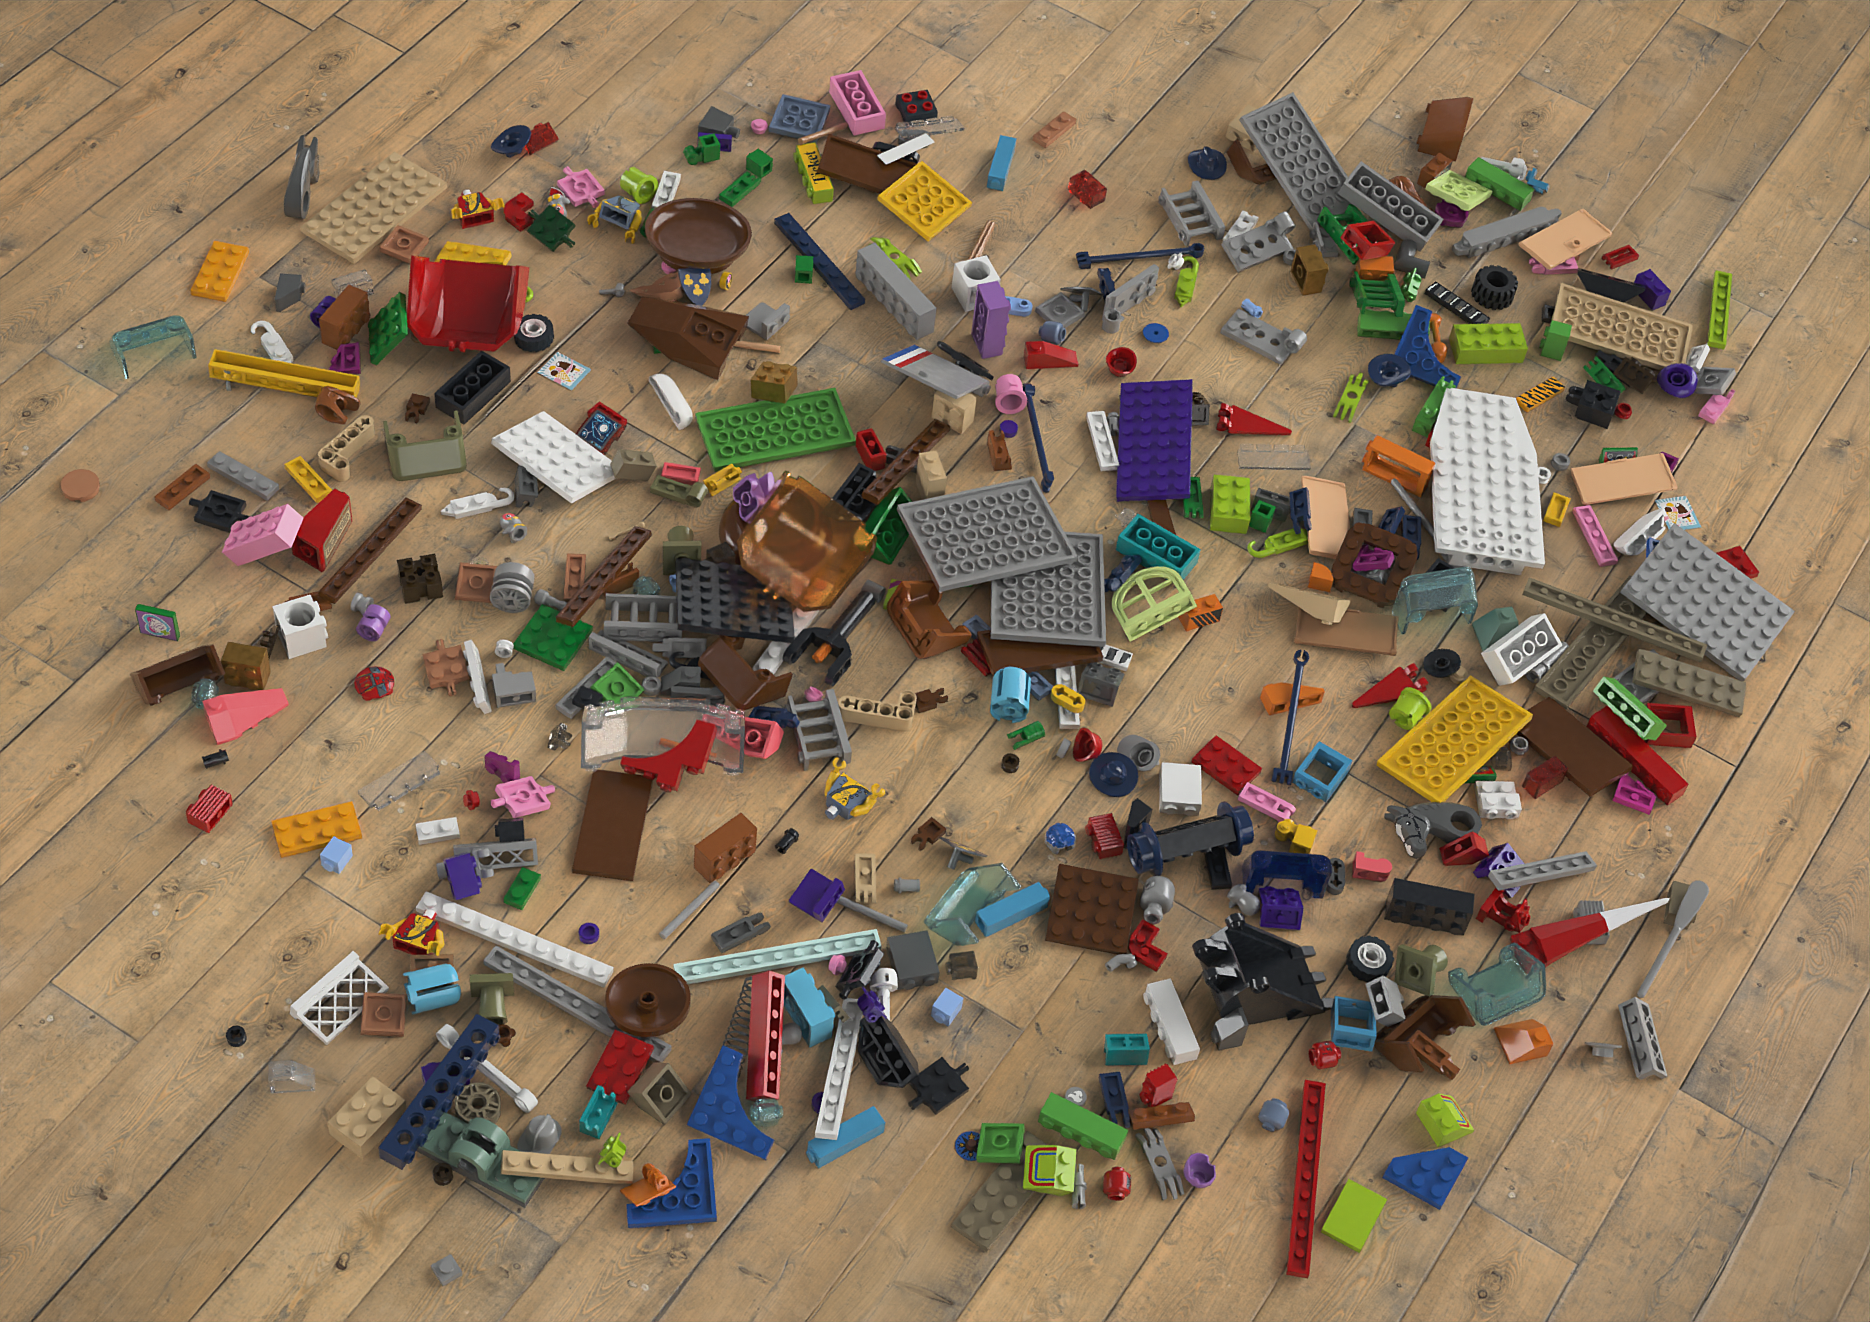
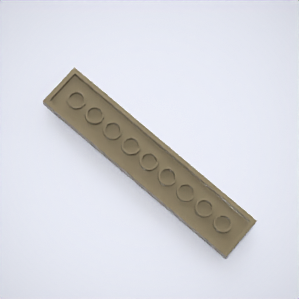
[1534,576,1648,710]

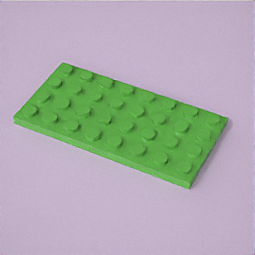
[695,388,856,472]

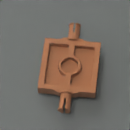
[422,639,470,696]

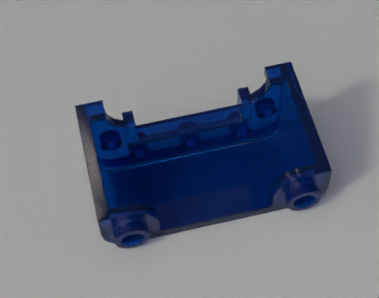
[1242,850,1332,899]

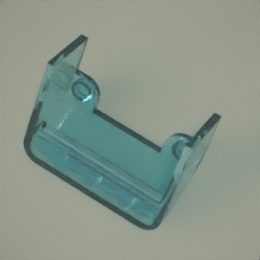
[109,315,197,379]
[1392,567,1478,634]
[924,863,1021,946]

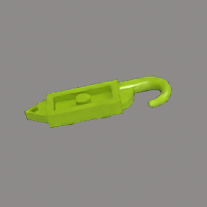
[1174,256,1199,307]
[1247,528,1308,558]

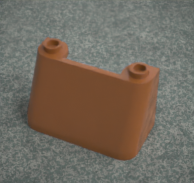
[1416,97,1474,162]
[887,580,972,659]

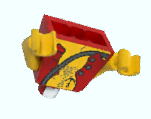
[451,190,505,229]
[378,909,445,956]

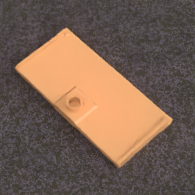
[1519,209,1612,270]
[1571,453,1678,506]
[1301,476,1350,559]

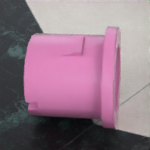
[995,374,1027,414]

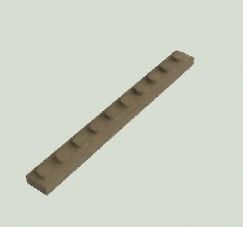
[1522,577,1707,662]

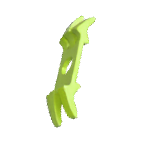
[869,237,922,280]
[1333,372,1369,423]

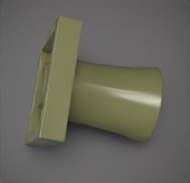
[663,526,701,575]
[1394,944,1448,997]
[470,973,514,1025]

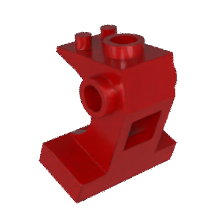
[1476,888,1530,933]

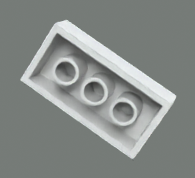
[1481,613,1563,686]

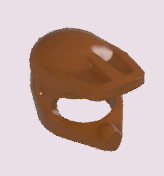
[315,386,361,424]

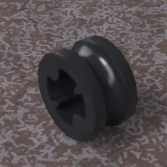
[226,1025,247,1047]

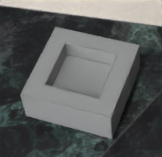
[431,1254,462,1286]

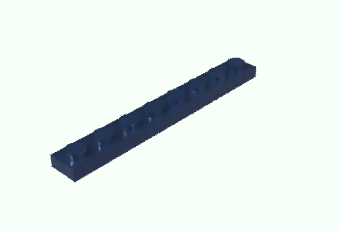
[774,213,866,310]

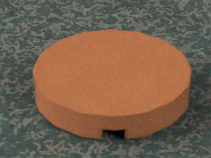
[61,469,100,502]

